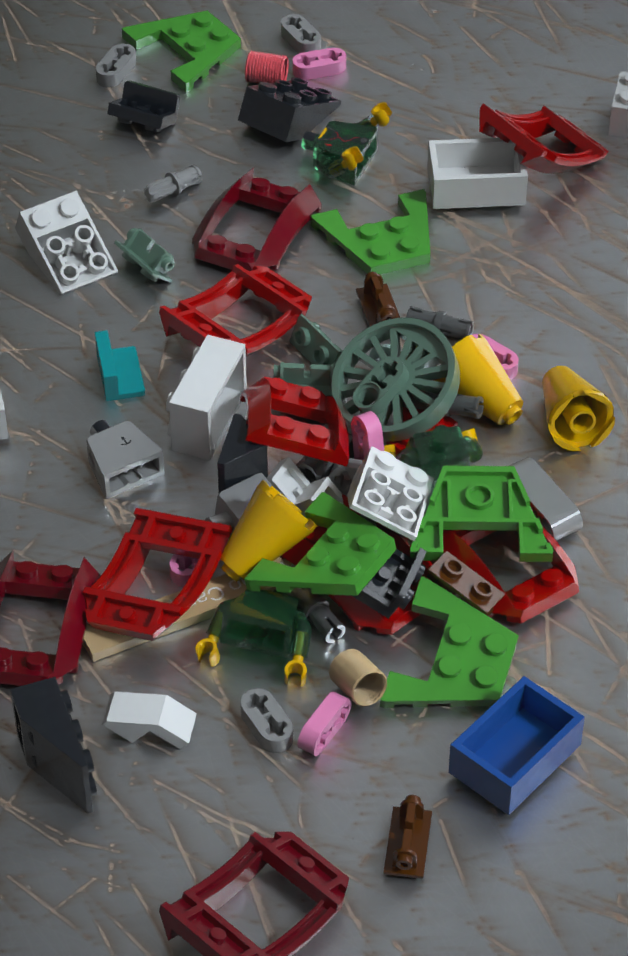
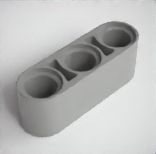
[509,457,583,541]

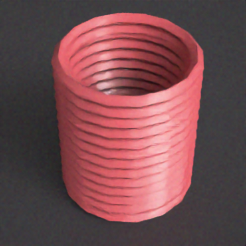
[245,50,289,84]

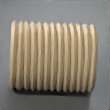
[329,649,387,707]

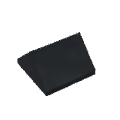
[217,414,268,493]

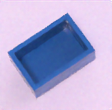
[448,676,585,815]

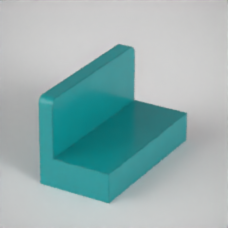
[95,330,145,401]

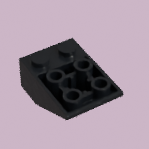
[238,77,341,142]
[10,677,97,814]

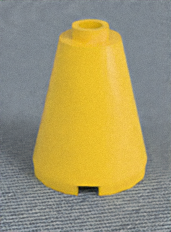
[433,334,523,425]
[542,366,615,451]
[220,480,317,582]

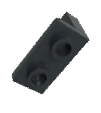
[107,80,180,132]
[351,547,427,619]

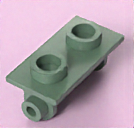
[114,228,175,283]
[289,314,343,365]
[273,362,335,397]

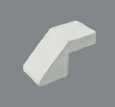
[267,457,343,517]
[102,692,197,749]

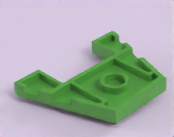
[121,10,241,93]
[311,189,431,275]
[410,466,553,562]
[244,492,396,596]
[380,576,519,708]

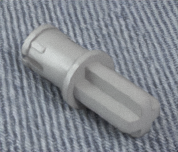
[144,164,202,202]

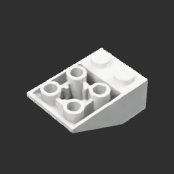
[15,191,119,296]
[347,446,434,541]

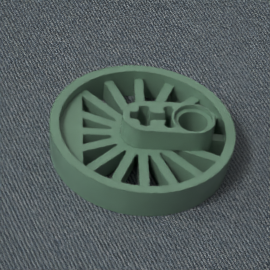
[331,318,460,441]

